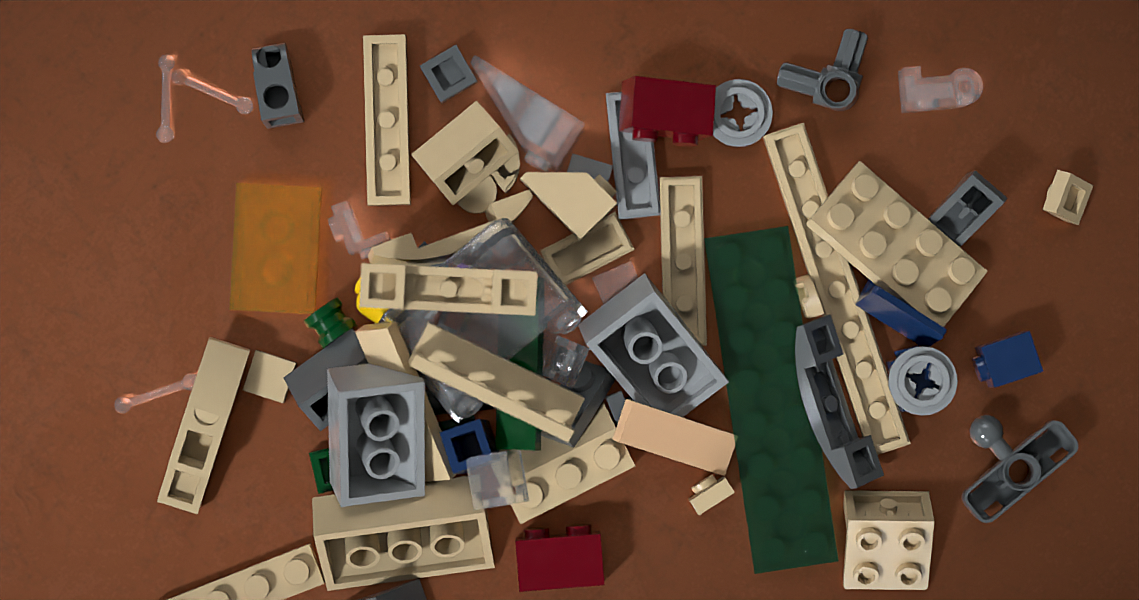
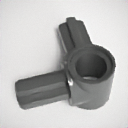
[777,29,868,111]

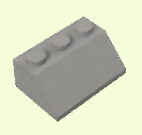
[327,364,425,507]

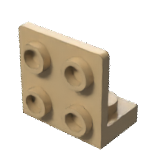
[843,490,934,590]

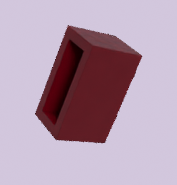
[619,76,716,146]
[515,524,605,592]

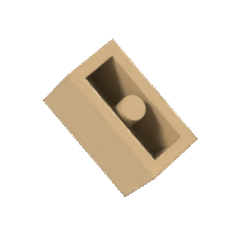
[411,101,519,205]

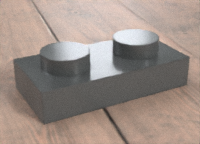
[541,358,616,448]

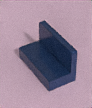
[855,279,947,347]

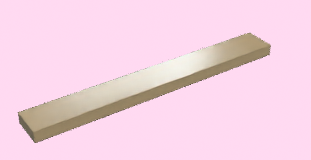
[763,123,911,455]

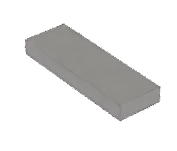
[605,92,661,220]

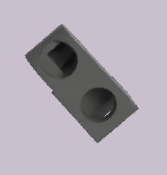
[252,43,304,129]

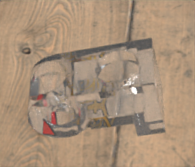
[898,66,983,113]

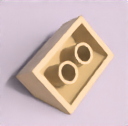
[492,401,635,524]

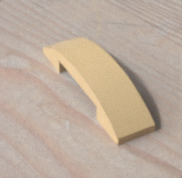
[367,189,533,266]
[359,263,538,316]

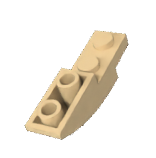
[157,337,251,514]

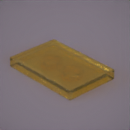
[229,183,322,314]

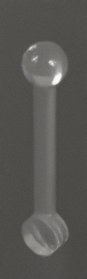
[156,54,175,143]
[171,68,254,115]
[114,374,197,413]

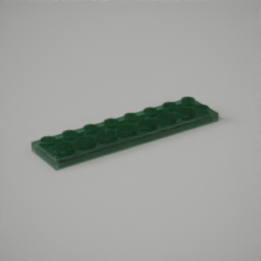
[704,226,839,574]

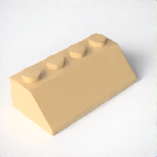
[312,474,495,591]

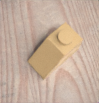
[520,172,617,241]

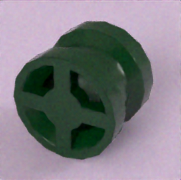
[303,297,357,349]

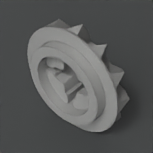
[713,79,773,147]
[888,347,958,416]

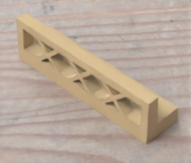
[409,321,585,443]

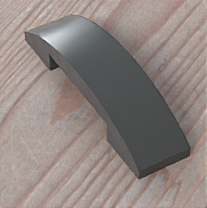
[795,314,884,489]

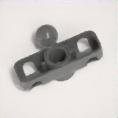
[962,415,1078,523]

